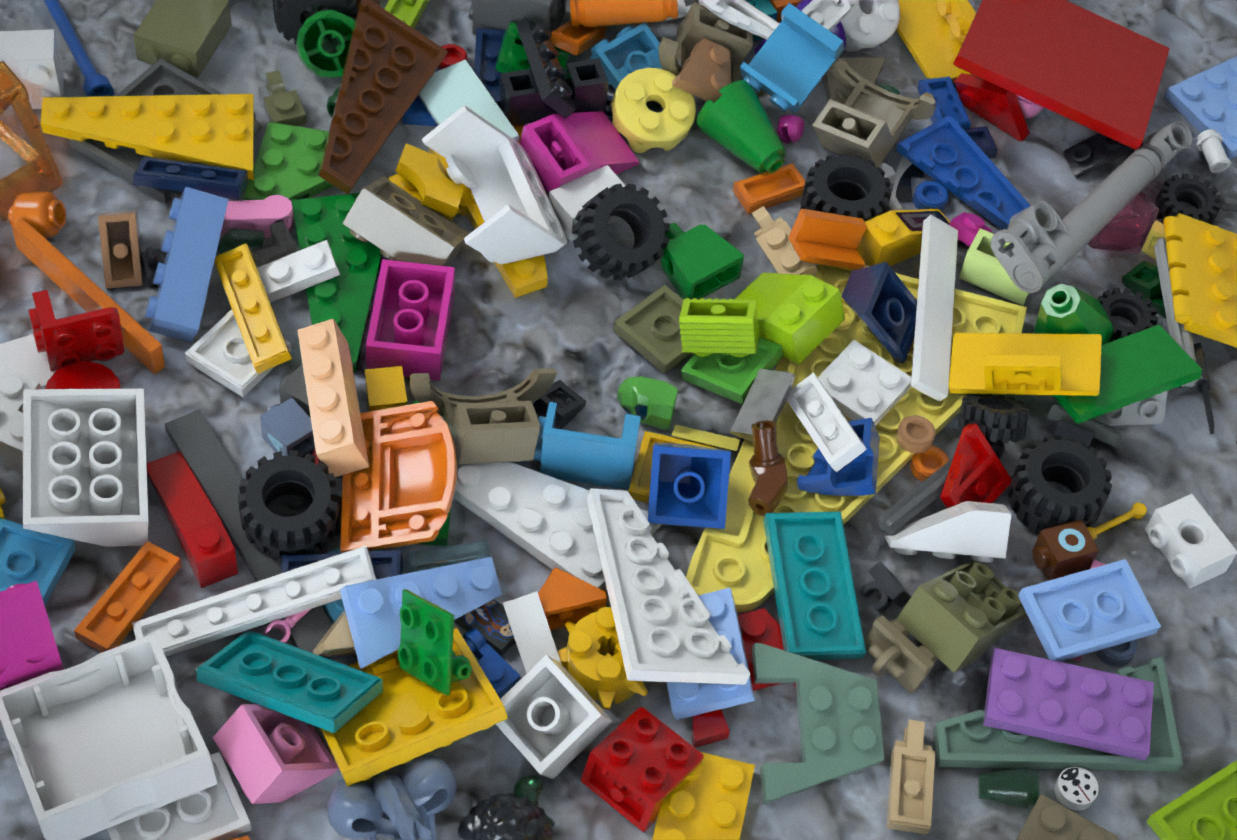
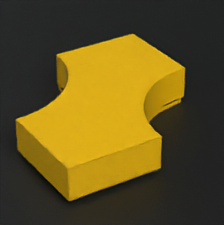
[395,143,464,217]

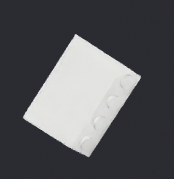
[23,389,148,547]

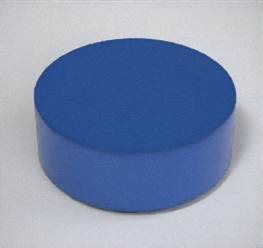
[913,181,949,212]

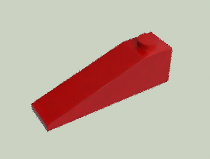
[146,451,238,588]

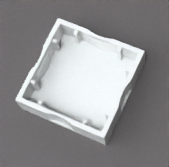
[0,633,217,840]

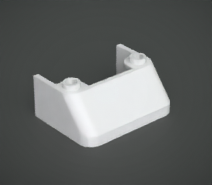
[422,105,567,265]

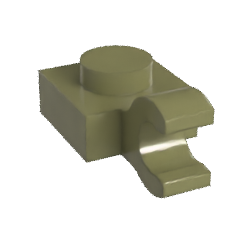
[263,70,306,126]

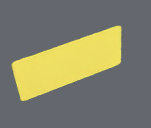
[672,425,740,451]

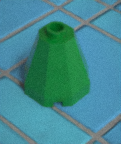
[1034,284,1114,345]

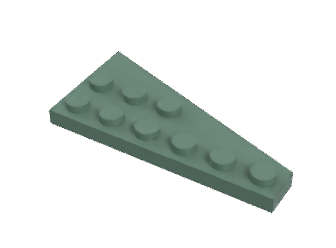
[933,656,1183,772]

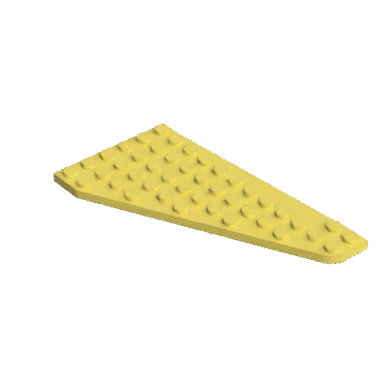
[686,264,1027,613]

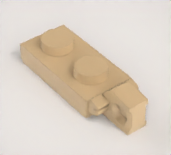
[752,206,819,276]
[886,719,935,835]

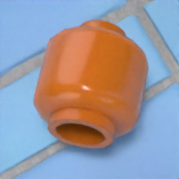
[8,191,66,238]

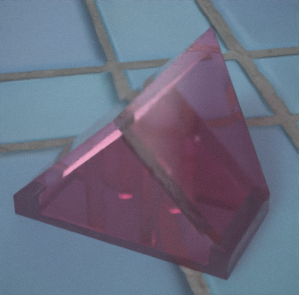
[1087,191,1159,254]

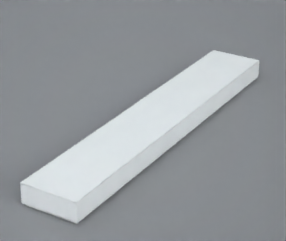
[911,215,958,402]
[132,546,377,657]

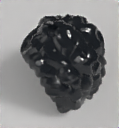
[457,793,555,840]

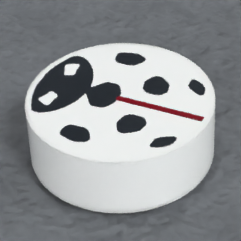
[1054,767,1099,811]

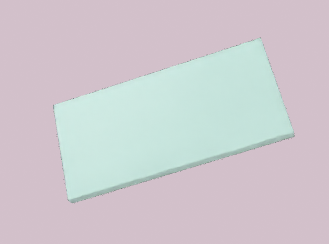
[419,60,520,141]

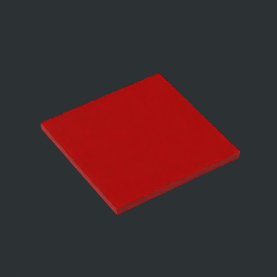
[953,0,1170,150]

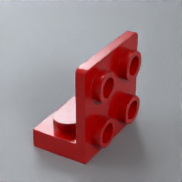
[580,707,704,832]

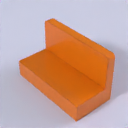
[788,209,867,270]

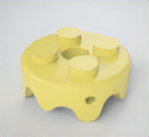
[610,68,696,153]

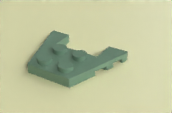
[751,643,884,804]

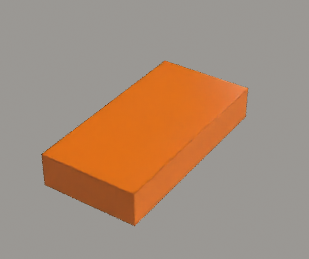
[550,20,607,56]
[732,163,805,214]

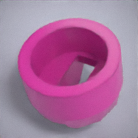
[777,115,805,144]

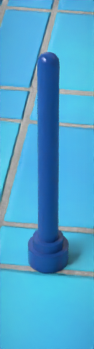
[44,0,114,97]

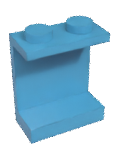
[740,3,844,114]
[534,402,641,490]

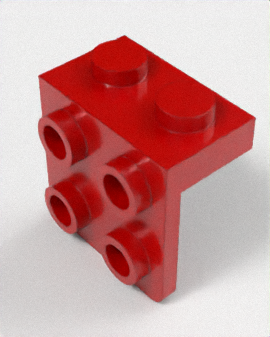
[28,290,125,371]

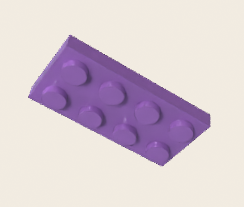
[983,648,1154,761]

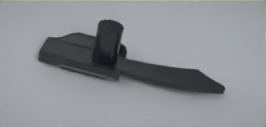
[1179,343,1215,434]

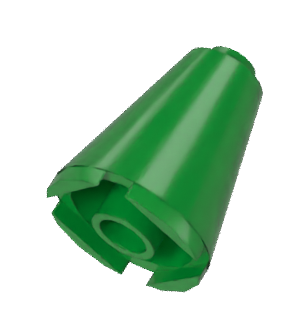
[696,80,786,173]

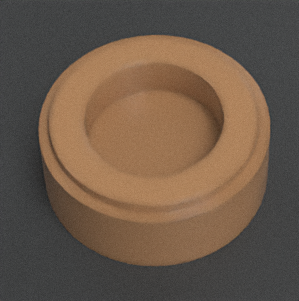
[896,415,936,454]

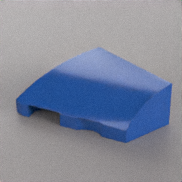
[797,418,880,496]

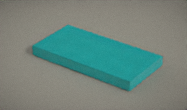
[763,511,866,660]
[196,630,383,733]

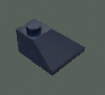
[841,262,917,364]

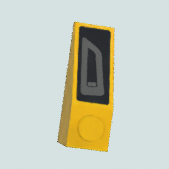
[857,209,950,267]

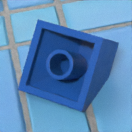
[648,442,731,529]

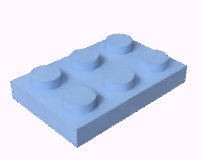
[1018,559,1161,662]
[667,588,755,720]

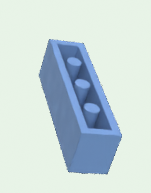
[145,187,229,343]

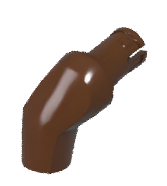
[748,420,788,516]

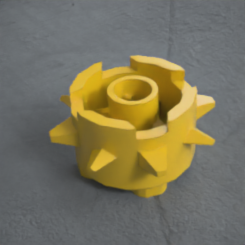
[557,607,649,709]

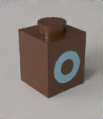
[1032,520,1099,581]

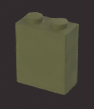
[133,0,232,77]

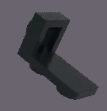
[1063,133,1143,178]

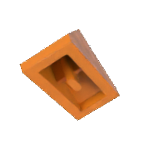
[538,567,607,631]

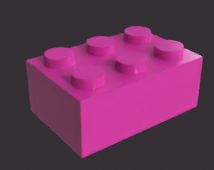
[366,259,455,381]

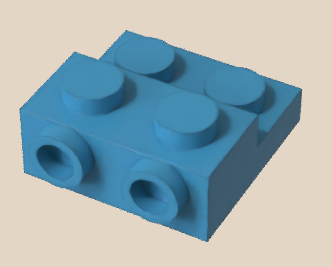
[589,22,662,90]

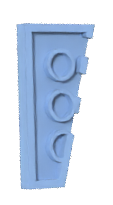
[340,557,502,669]

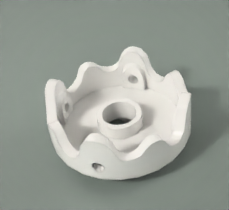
[841,0,900,52]

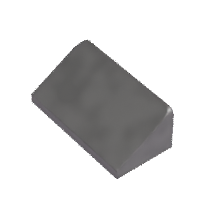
[730,369,795,443]

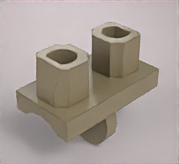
[864,615,937,694]

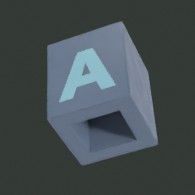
[260,398,315,458]

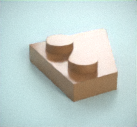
[672,38,731,103]

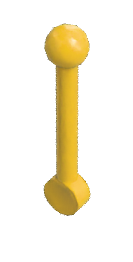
[1087,502,1147,540]

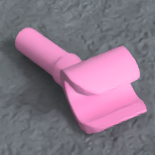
[263,609,311,643]

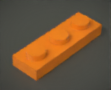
[74,541,182,653]

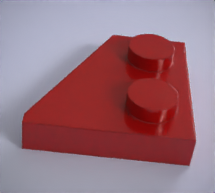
[954,73,1030,142]
[940,423,1012,508]

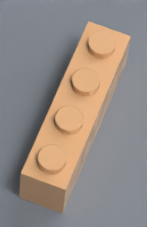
[297,319,369,477]

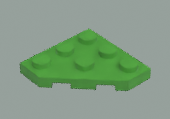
[244,122,333,202]

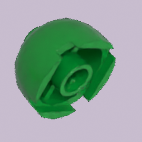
[296,10,355,79]

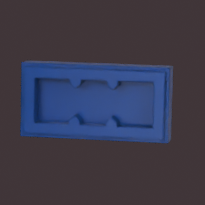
[917,76,971,129]

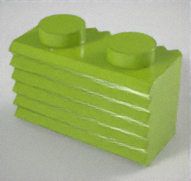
[679,298,760,357]

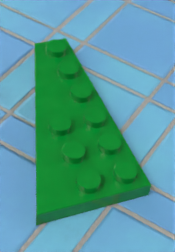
[292,193,383,372]

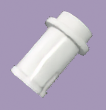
[1196,129,1231,173]

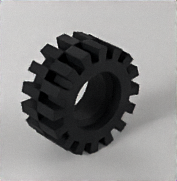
[1153,173,1221,225]
[1097,288,1158,342]
[958,394,1030,443]

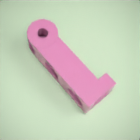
[219,195,294,241]

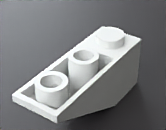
[885,501,1012,562]

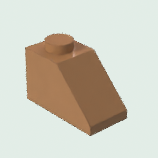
[98,210,143,289]

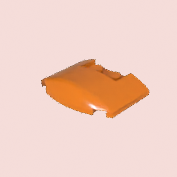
[340,401,457,553]

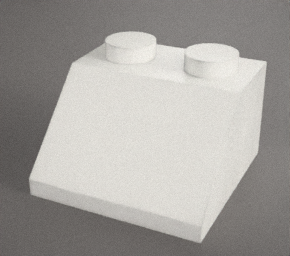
[0,29,64,109]

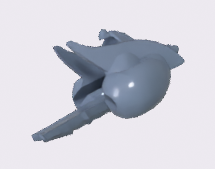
[327,755,457,840]

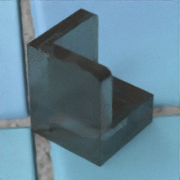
[251,221,297,267]

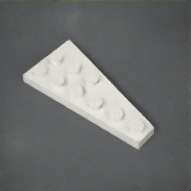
[587,488,751,685]

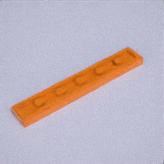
[11,218,165,375]

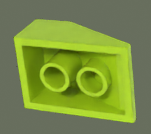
[734,272,845,365]

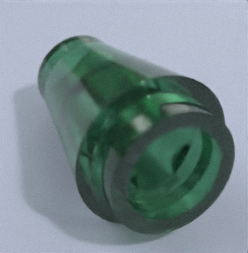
[978,767,1039,809]

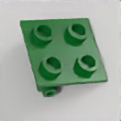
[398,589,472,695]

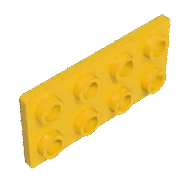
[896,0,977,82]
[949,333,1102,396]

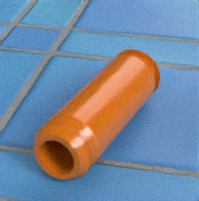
[570,0,678,28]

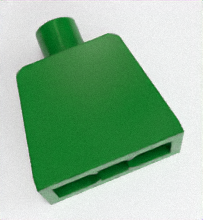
[661,223,744,300]

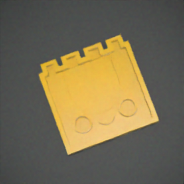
[1163,213,1237,348]
[320,627,508,787]

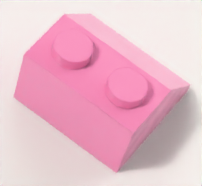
[213,704,339,804]

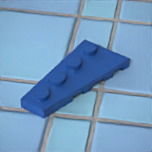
[896,115,1031,230]

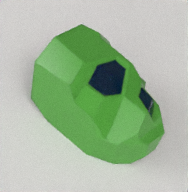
[617,376,678,430]

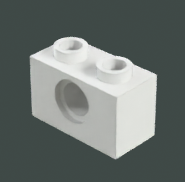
[1145,494,1237,589]

